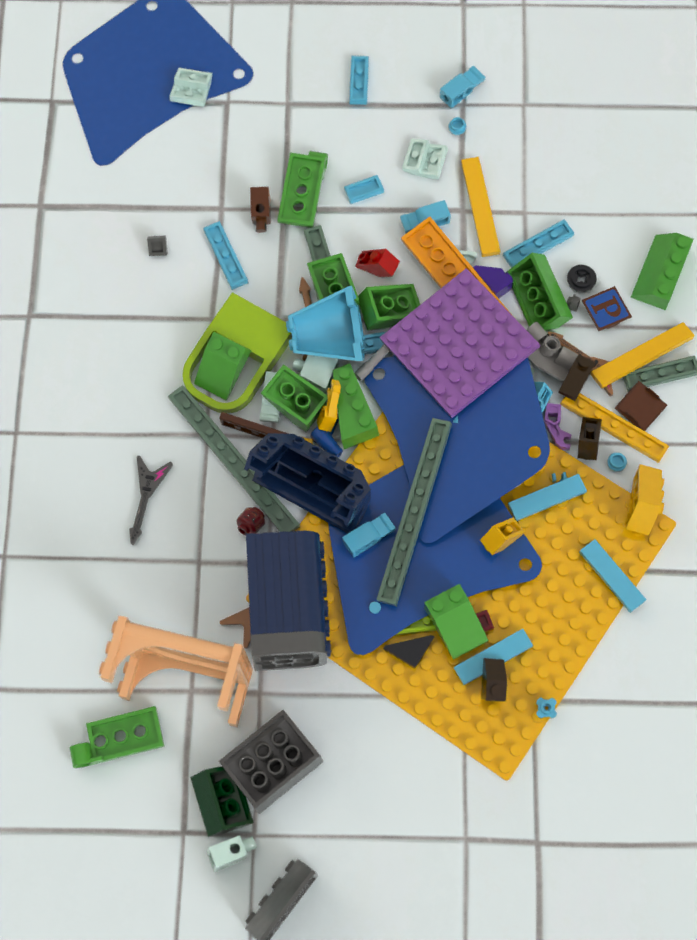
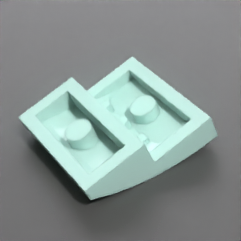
[170,68,212,107]
[402,139,448,179]

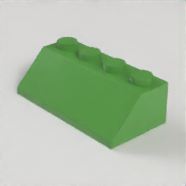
[631,233,694,310]
[507,253,573,332]

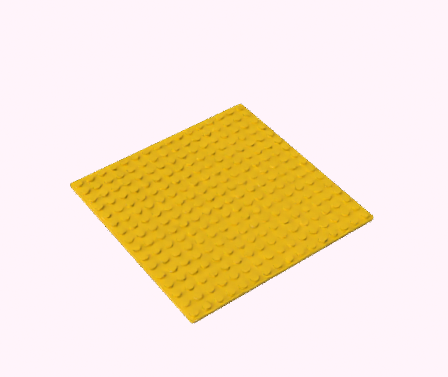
[246,412,676,781]

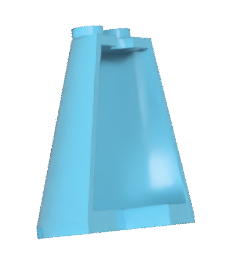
[286,286,365,361]

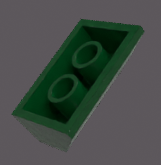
[190,766,254,837]

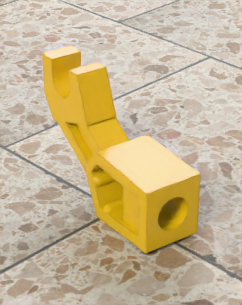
[317,379,341,432]

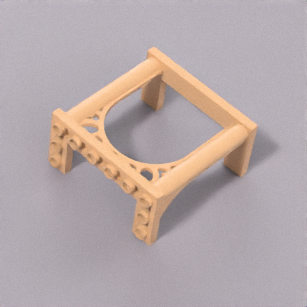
[99,616,253,727]

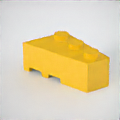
[626,464,664,536]

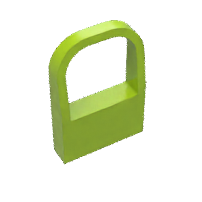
[183,292,292,414]

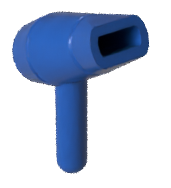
[310,414,343,458]

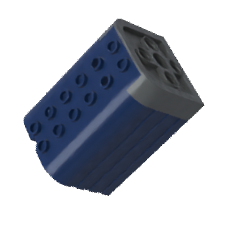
[246,531,331,671]

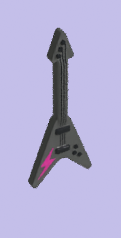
[129,456,173,545]

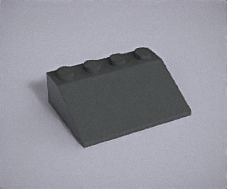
[219,710,324,814]
[245,859,318,940]

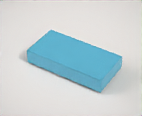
[344,175,384,204]

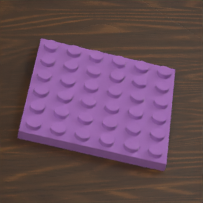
[380,268,540,418]

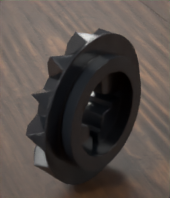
[567,265,597,293]

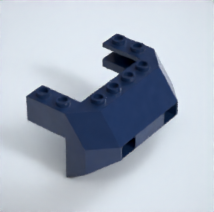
[244,433,371,533]

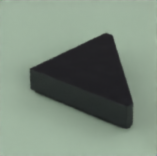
[383,635,434,669]

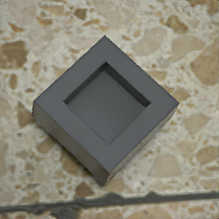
[147,236,168,256]

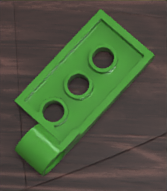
[69,706,165,768]

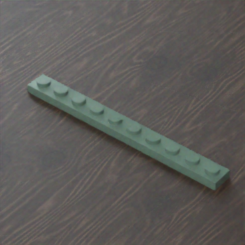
[168,385,300,532]
[377,418,452,606]

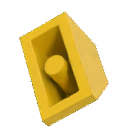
[480,518,526,555]

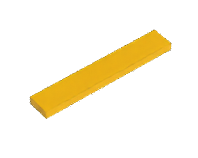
[461,157,500,257]
[591,322,694,389]
[560,393,669,463]

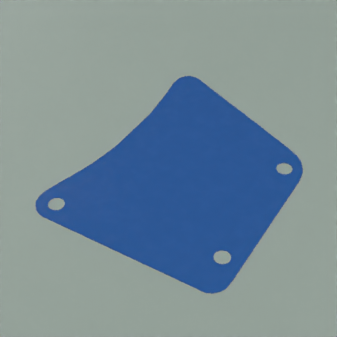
[63,0,253,166]
[364,356,550,543]
[328,465,542,655]

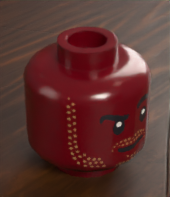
[236,507,265,536]

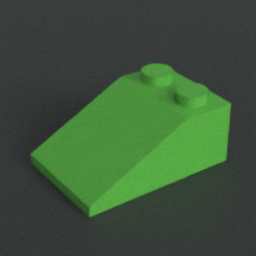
[307,253,360,310]
[358,284,420,330]
[194,332,252,401]
[261,364,327,432]
[424,584,488,660]

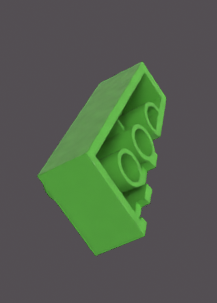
[333,363,379,449]

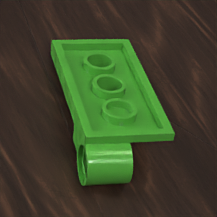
[277,151,328,228]

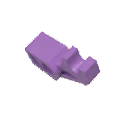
[544,403,571,450]

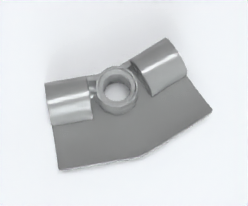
[527,322,578,382]

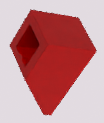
[355,249,400,277]

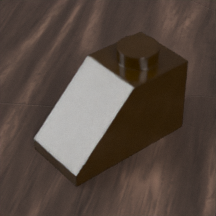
[558,354,596,401]
[577,417,602,460]
[481,658,507,702]

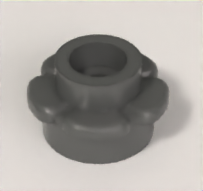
[567,294,581,312]

